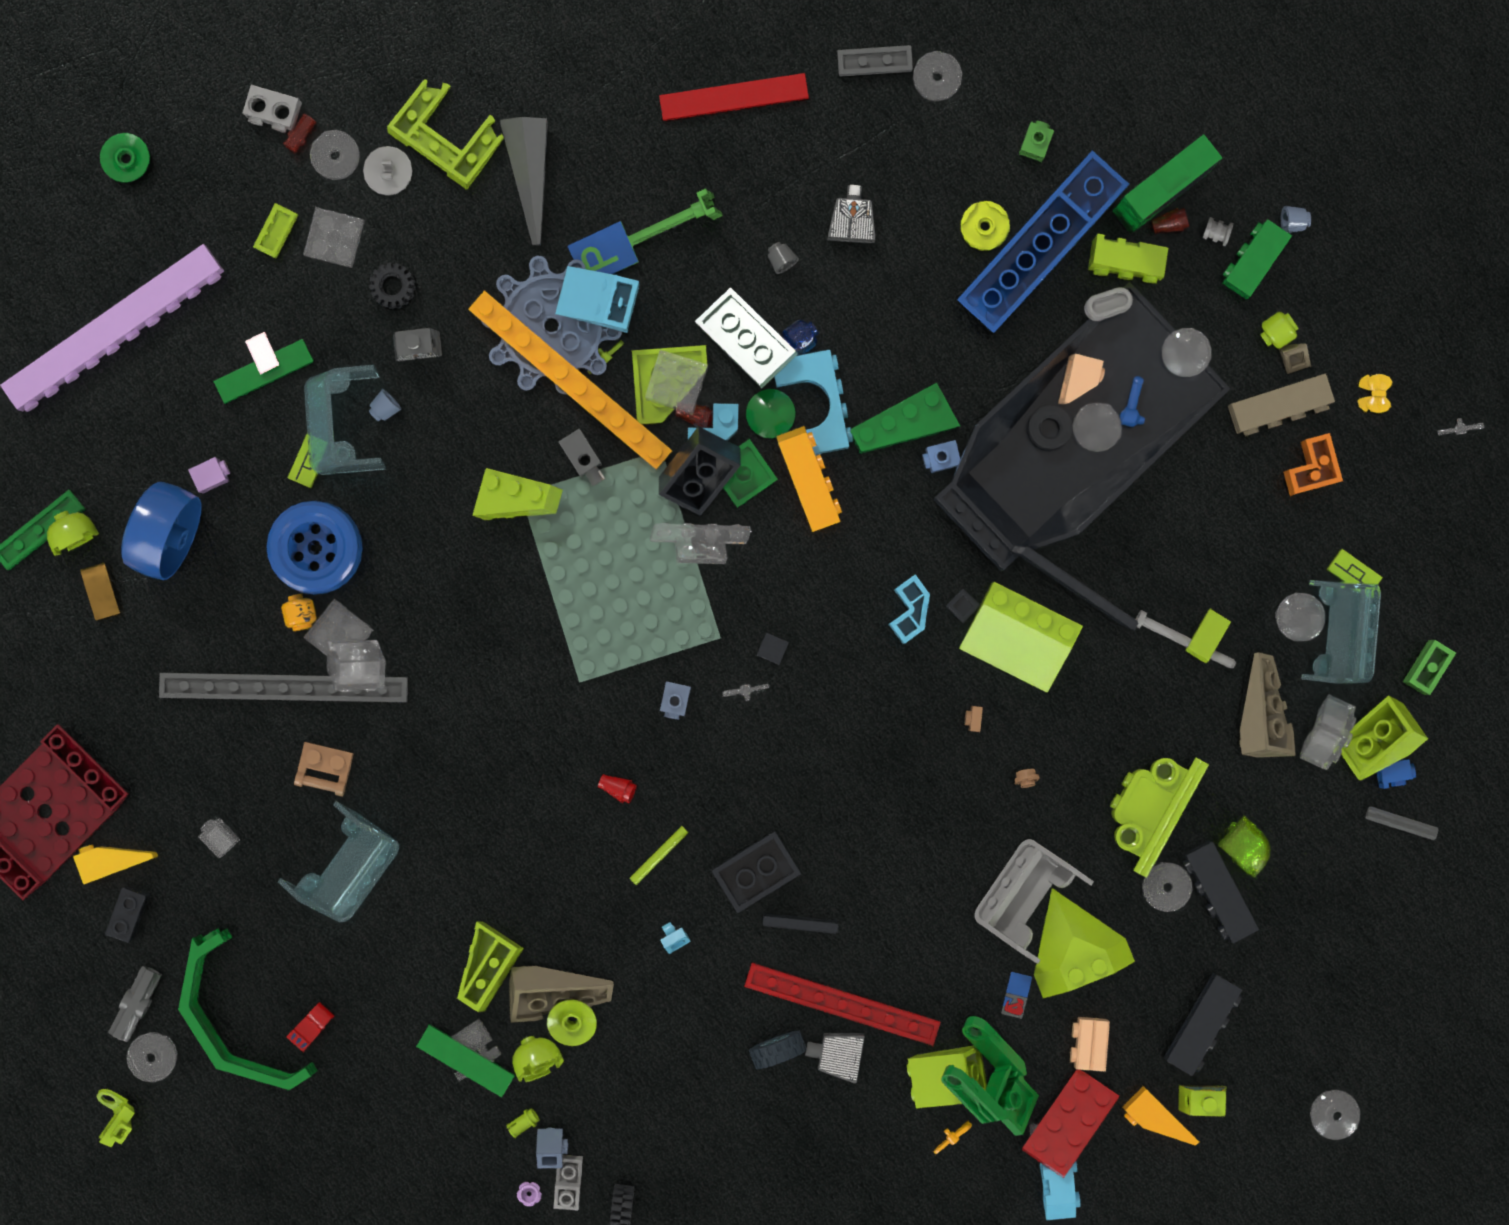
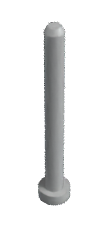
[1135,610,1236,668]

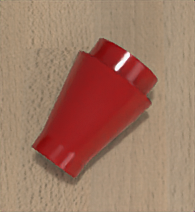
[598,774,637,803]

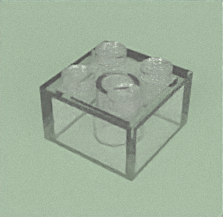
[645,350,708,415]
[327,640,386,692]

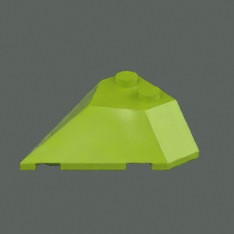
[1034,888,1135,998]

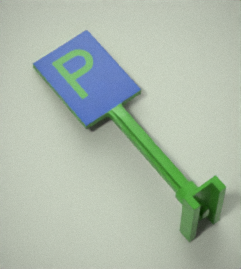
[568,189,723,274]

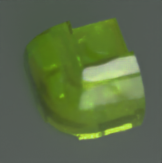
[1218,816,1271,878]

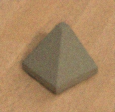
[1279,343,1311,374]

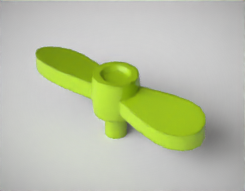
[587,340,624,374]

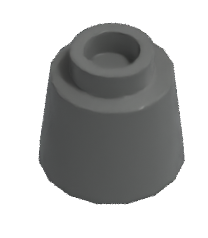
[768,242,799,274]

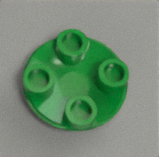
[746,389,795,439]

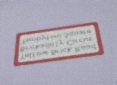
[246,332,279,374]

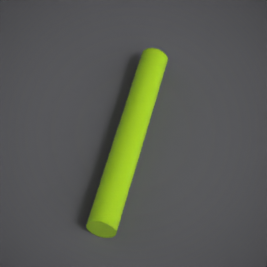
[630,826,689,885]

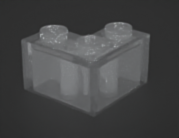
[1300,695,1356,770]

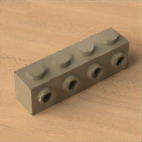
[1228,374,1335,436]

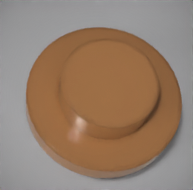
[1015,769,1039,788]

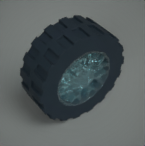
[749,1031,807,1069]

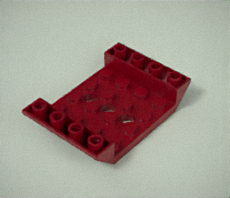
[0,724,129,900]

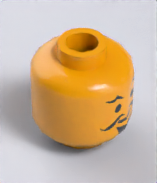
[281,594,317,631]

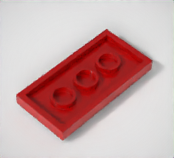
[1022,1069,1119,1178]

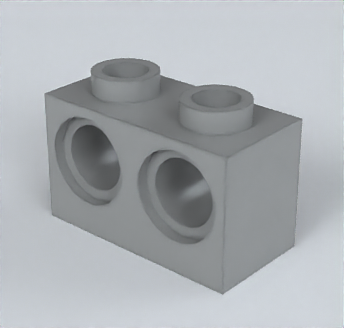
[243,85,302,133]

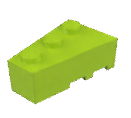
[1088,234,1168,283]
[457,922,524,1012]

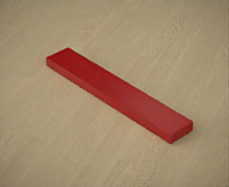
[659,73,809,121]

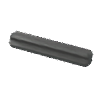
[1366,807,1438,840]

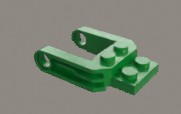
[941,1016,1039,1136]

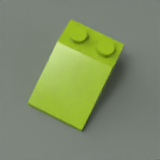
[1334,695,1428,780]

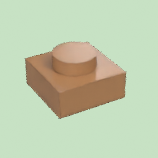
[965,706,983,732]

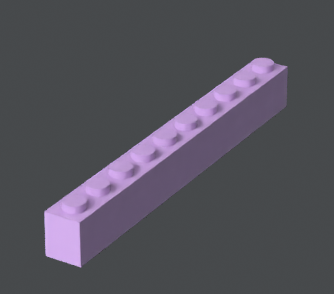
[0,244,224,412]

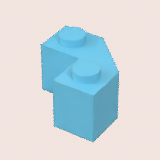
[688,404,738,441]
[889,575,930,644]
[1040,1162,1080,1220]

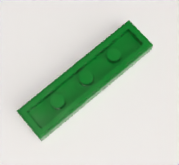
[214,339,314,404]
[0,490,86,571]
[416,1025,515,1097]

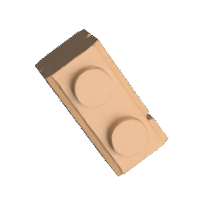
[1070,1017,1110,1071]

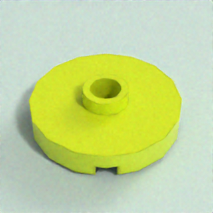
[961,201,1010,251]

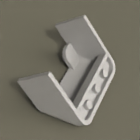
[975,839,1094,964]

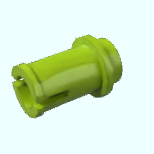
[506,1108,540,1138]

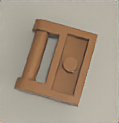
[294,742,354,797]

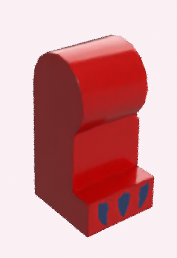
[287,1002,334,1052]

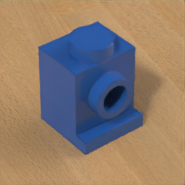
[1377,759,1416,789]

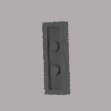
[837,45,913,77]

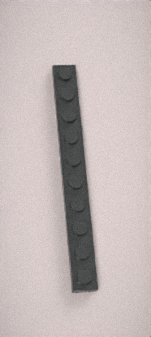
[159,673,408,702]

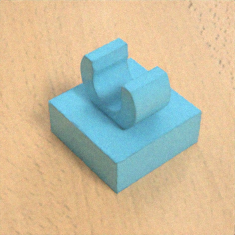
[660,922,691,954]

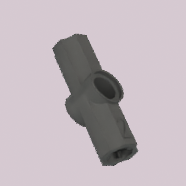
[108,966,162,1042]

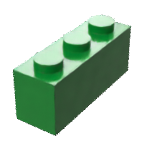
[1222,219,1292,300]

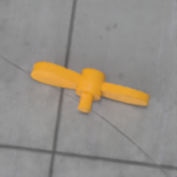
[933,1121,972,1154]

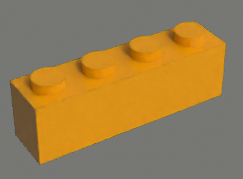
[777,426,842,532]

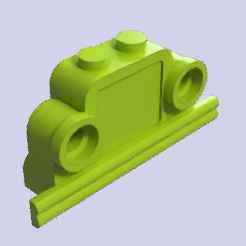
[1110,757,1209,878]

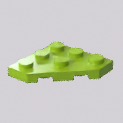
[632,345,708,425]

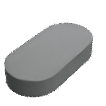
[1084,287,1133,321]

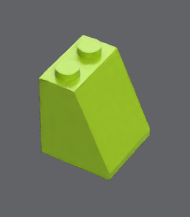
[907,1046,987,1108]

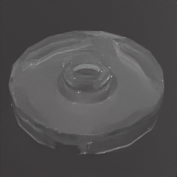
[913,51,962,101]
[310,130,360,180]
[1142,862,1192,912]
[127,1032,178,1082]

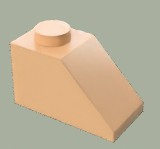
[1058,354,1105,405]

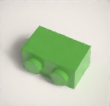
[1403,640,1456,695]

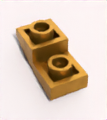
[80,563,120,620]

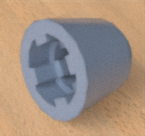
[1281,206,1311,233]
[369,389,401,421]

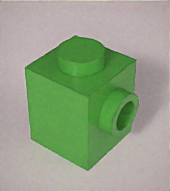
[1019,121,1054,162]

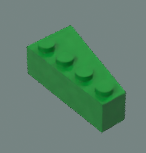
[849,383,960,454]

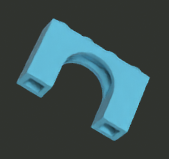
[774,350,853,455]

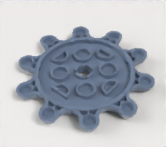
[481,256,622,394]

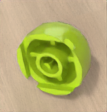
[47,510,99,556]
[513,1036,564,1082]

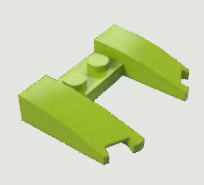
[387,79,504,190]

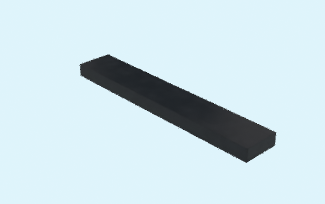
[1012,543,1139,630]

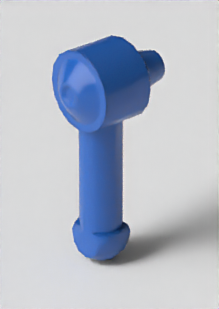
[1120,376,1145,428]

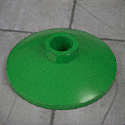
[100,133,150,182]

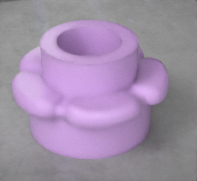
[517,1182,541,1206]

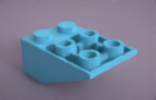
[555,266,639,333]

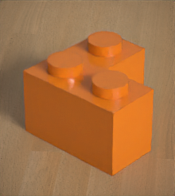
[1284,433,1343,496]

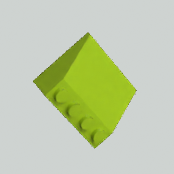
[959,582,1083,692]

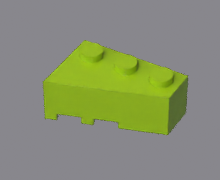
[472,468,563,520]

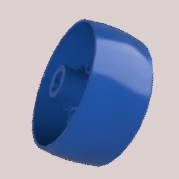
[121,482,201,580]
[267,501,363,595]

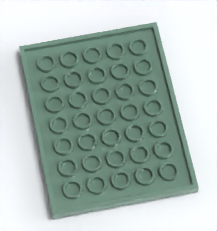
[528,457,721,683]

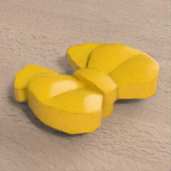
[1357,374,1392,413]

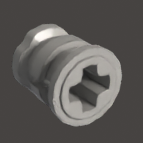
[1203,217,1233,246]

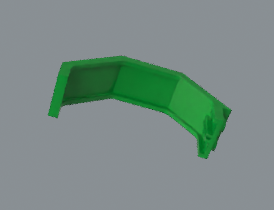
[178,928,317,1090]

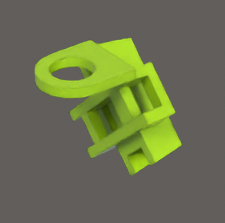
[97,1089,134,1147]

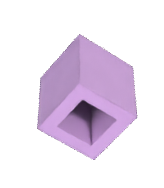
[188,457,230,494]

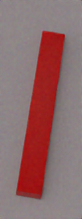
[744,963,941,1046]

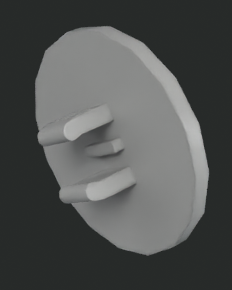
[363,146,413,195]

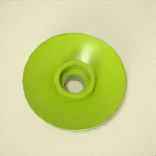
[547,1000,597,1046]

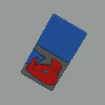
[1001,972,1032,1019]

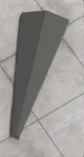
[500,117,548,246]

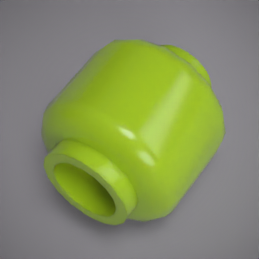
[1260,312,1299,349]

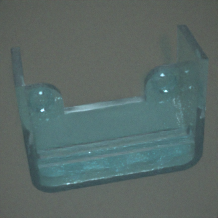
[304,365,385,475]
[1301,580,1381,684]
[278,801,399,922]

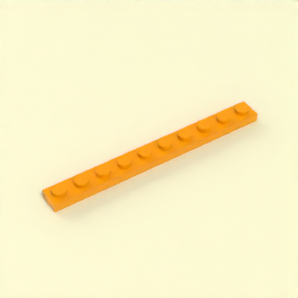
[468,291,672,470]

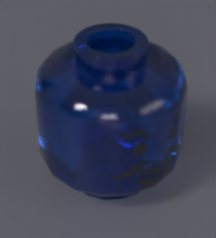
[782,319,819,356]

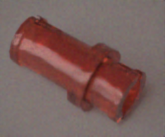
[283,114,317,153]

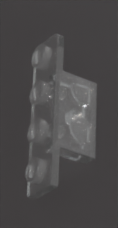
[650,523,751,564]

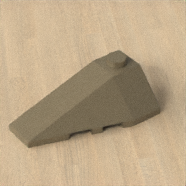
[1240,652,1295,757]
[509,966,614,1022]

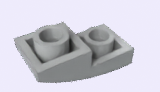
[554,1155,583,1210]

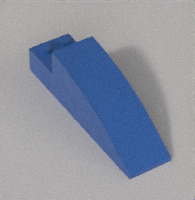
[957,150,1130,333]

